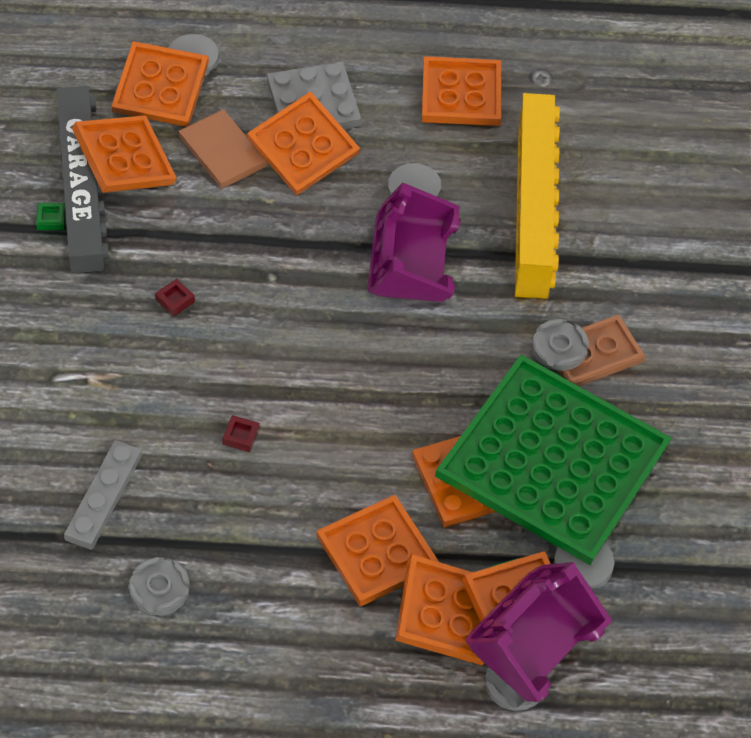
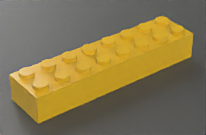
[515,93,560,299]

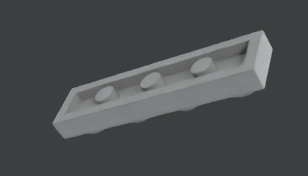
[64,440,142,550]

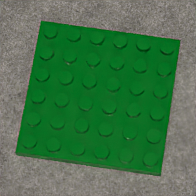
[435,354,672,566]

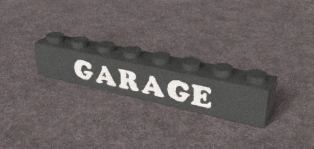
[57,86,109,274]

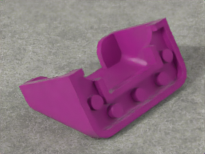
[368,182,461,302]
[465,562,612,702]

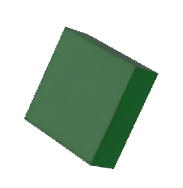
[36,203,66,230]

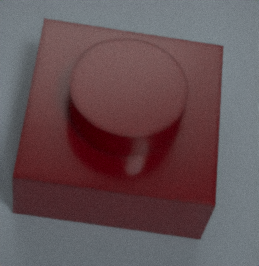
[155,279,195,317]
[222,415,260,452]

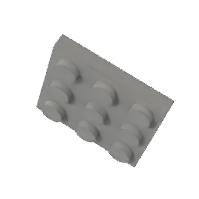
[267,61,362,129]

